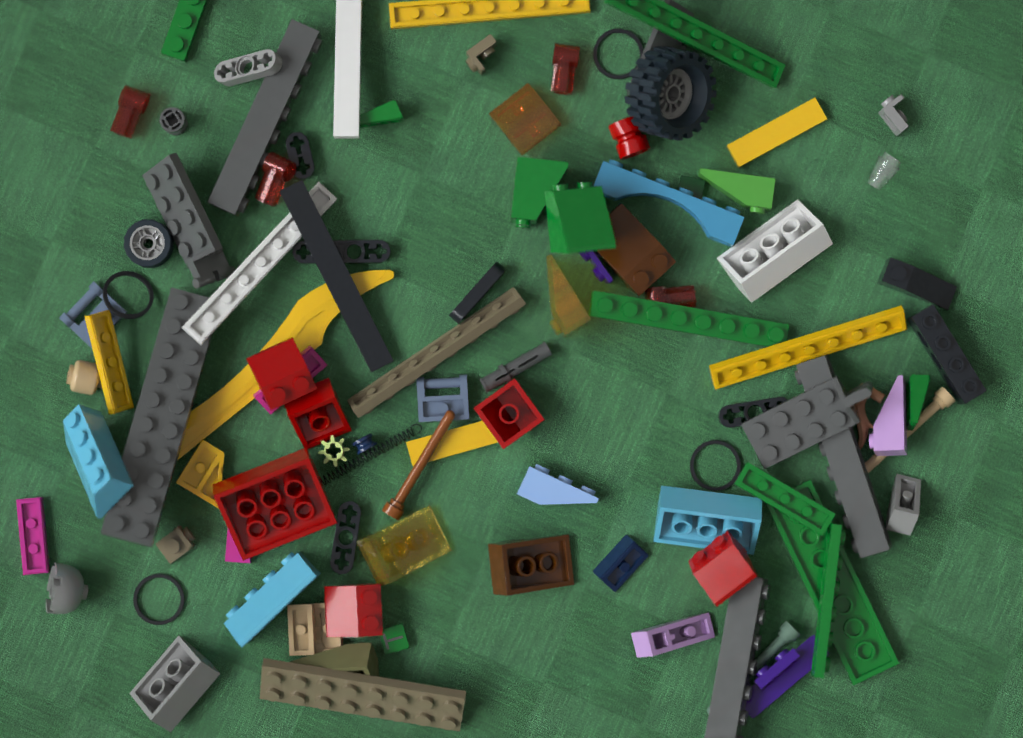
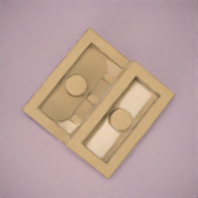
[287,603,343,656]

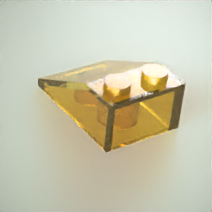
[546,254,591,338]
[356,505,452,586]

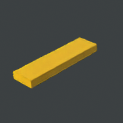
[727,98,827,168]
[84,310,134,415]
[406,421,498,466]

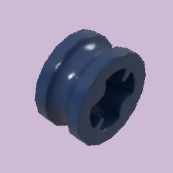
[352,433,377,455]

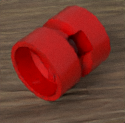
[608,116,651,160]

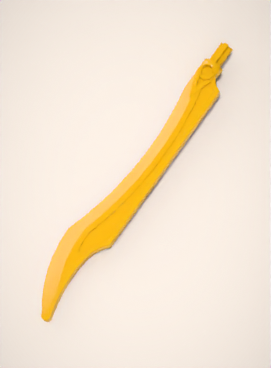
[178,270,394,460]

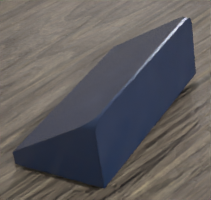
[593,535,649,592]

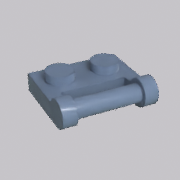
[59,281,128,348]
[416,374,469,422]

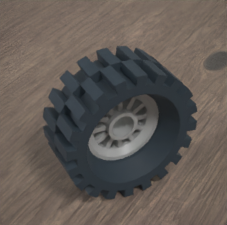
[625,46,717,141]

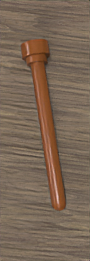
[382,410,455,520]

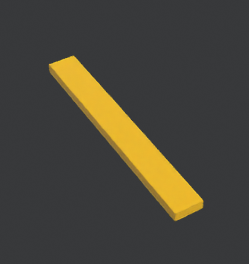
[389,0,590,30]
[709,305,907,390]

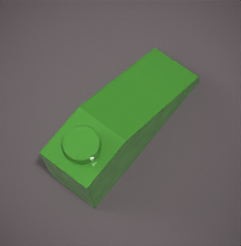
[698,168,776,214]

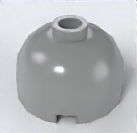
[45,563,88,614]

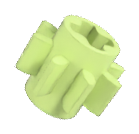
[318,435,350,467]

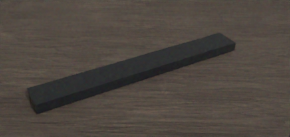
[279,180,393,372]

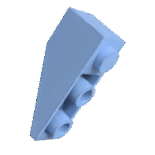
[517,464,599,505]

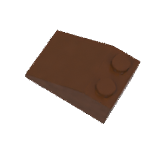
[595,203,676,296]
[488,534,574,596]

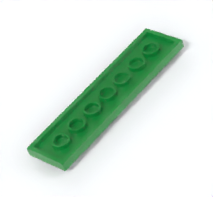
[764,480,899,685]

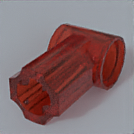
[551,43,580,95]
[110,85,150,139]
[255,152,296,207]
[644,285,696,307]

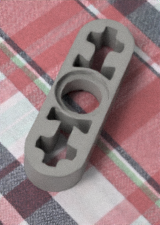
[214,49,282,86]

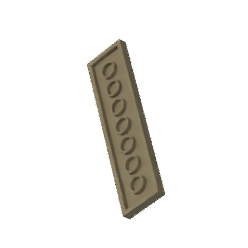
[260,658,466,731]

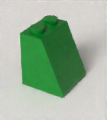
[511,157,568,229]
[545,181,616,254]

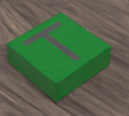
[380,623,410,655]

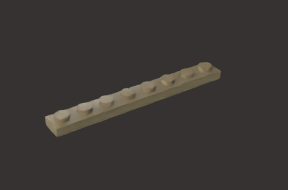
[347,287,526,418]

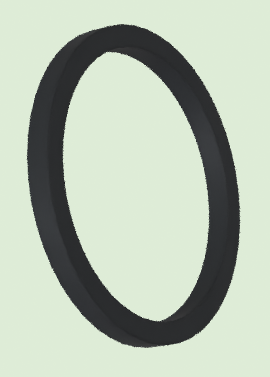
[593,29,643,79]
[103,271,154,319]
[690,440,741,491]
[133,574,185,625]

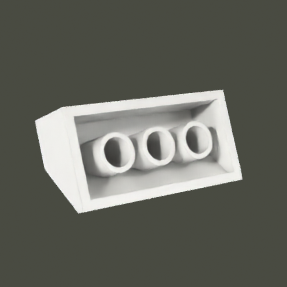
[717,199,833,303]

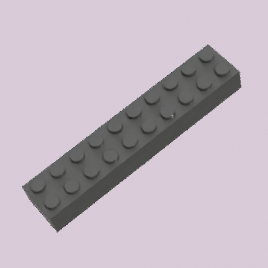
[101,287,214,548]

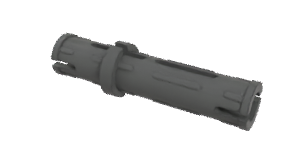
[479,342,552,393]

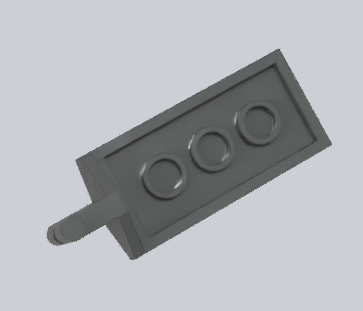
[142,153,236,288]
[741,376,873,469]

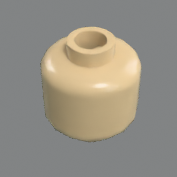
[66,360,102,395]

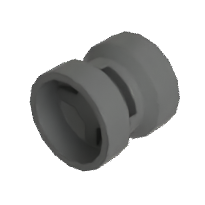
[159,107,188,136]

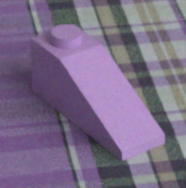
[869,375,907,456]
[631,613,715,658]

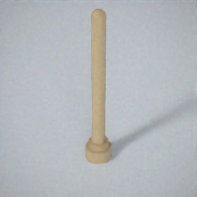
[865,387,955,473]

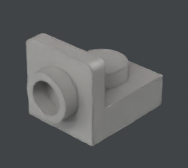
[878,94,909,136]

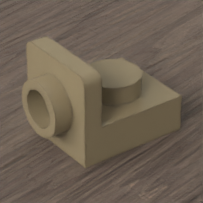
[465,34,497,75]
[156,525,196,564]

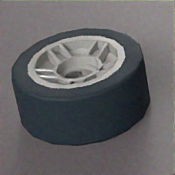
[124,219,174,268]

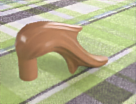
[854,383,885,450]

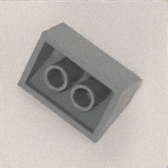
[129,636,220,732]

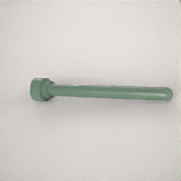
[707,621,801,714]

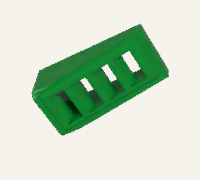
[360,100,404,128]
[906,374,930,431]

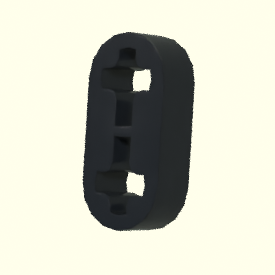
[286,132,315,180]

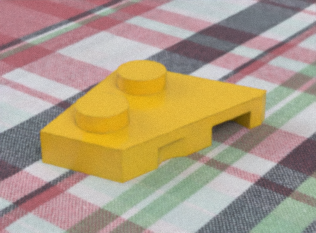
[176,439,224,508]

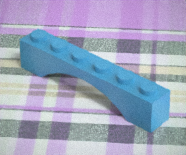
[593,159,744,247]

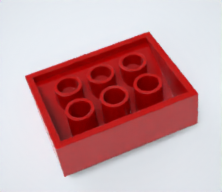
[213,447,337,561]

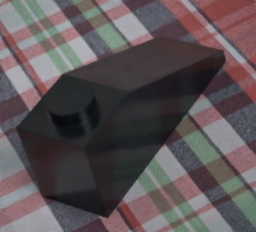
[877,257,957,310]

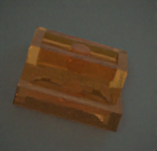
[489,83,561,155]

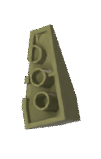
[290,643,379,677]

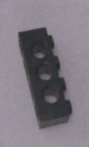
[907,304,987,405]

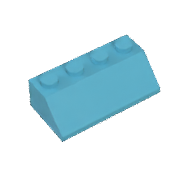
[63,404,133,519]
[653,485,762,555]
[224,552,321,647]

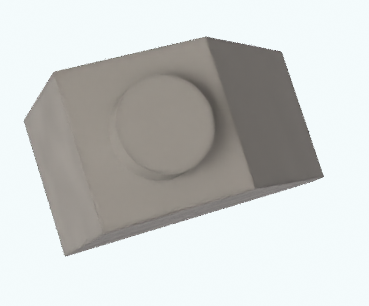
[886,474,921,535]

